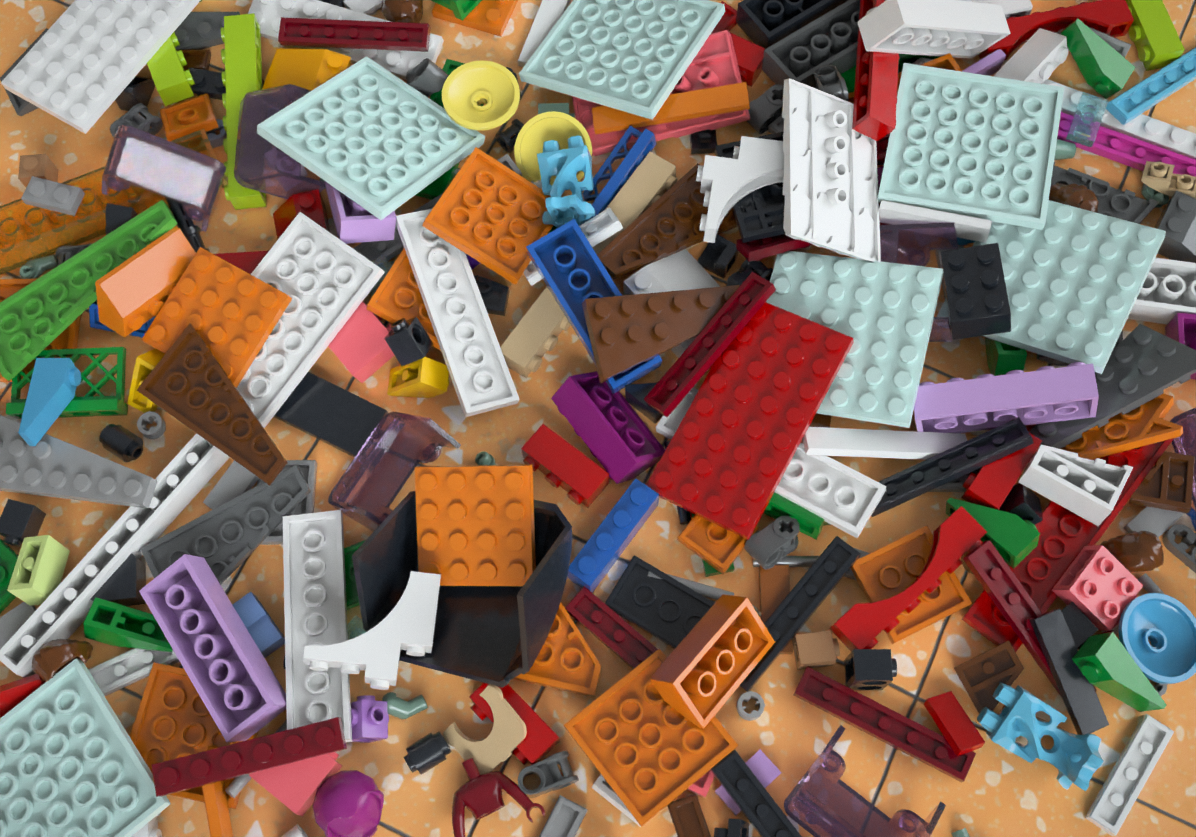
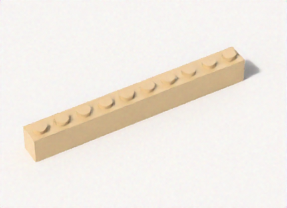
[500,151,677,378]

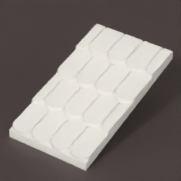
[782,78,881,262]

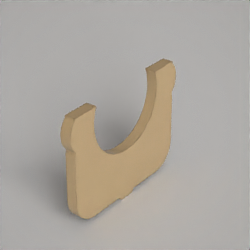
[443,684,527,775]

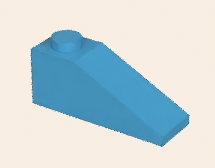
[18,358,81,446]

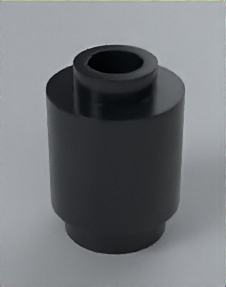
[99,424,143,462]
[404,731,452,775]

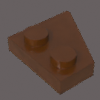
[954,640,1024,714]

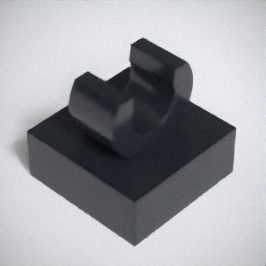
[689,129,717,154]
[714,818,749,837]

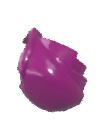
[313,770,384,837]

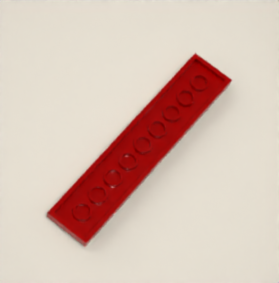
[961,438,1174,652]

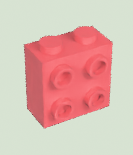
[328,301,394,383]
[1052,545,1143,631]
[249,729,342,817]

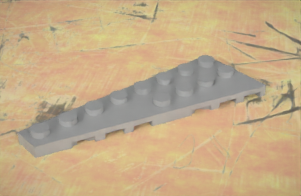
[0,415,157,509]

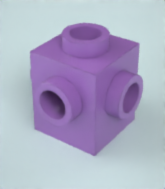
[351,695,389,743]

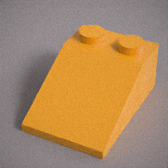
[262,49,351,102]

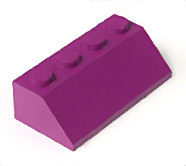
[551,371,665,484]

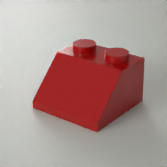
[273,189,331,240]

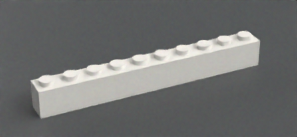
[0,433,230,678]

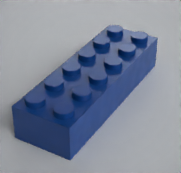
[526,219,662,394]

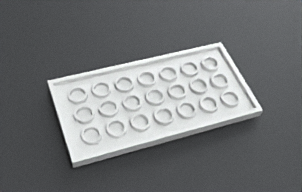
[1,0,201,134]
[237,212,385,428]

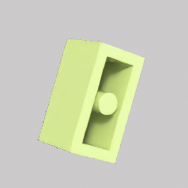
[7,535,70,606]

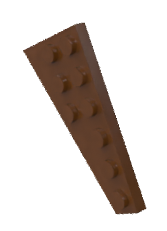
[597,163,738,279]
[582,285,740,384]
[137,324,288,486]

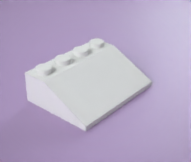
[623,249,720,358]

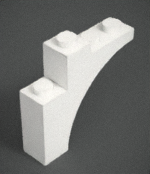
[696,136,785,243]
[303,571,441,690]

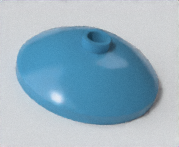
[1118,593,1196,684]

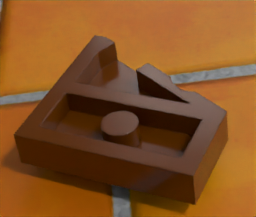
[1129,451,1195,513]

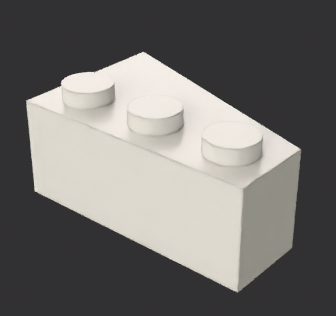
[1018,445,1133,526]

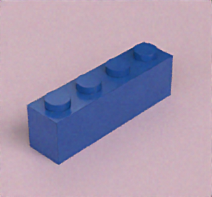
[567,478,659,593]

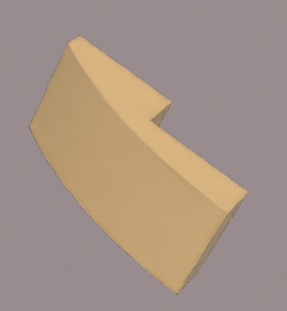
[1141,161,1196,199]

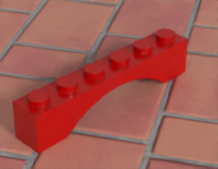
[978,0,1134,61]
[829,506,987,652]

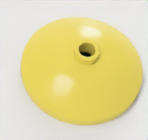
[442,60,520,130]
[514,111,592,185]

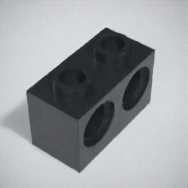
[844,649,897,690]

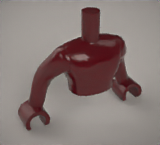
[452,758,545,837]

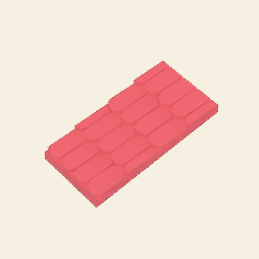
[572,30,750,156]

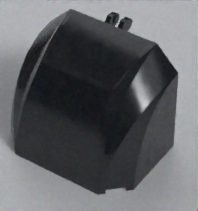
[352,491,572,687]

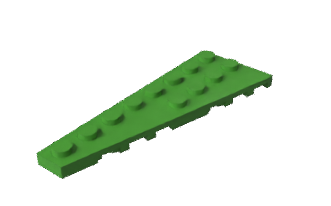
[0,200,178,381]

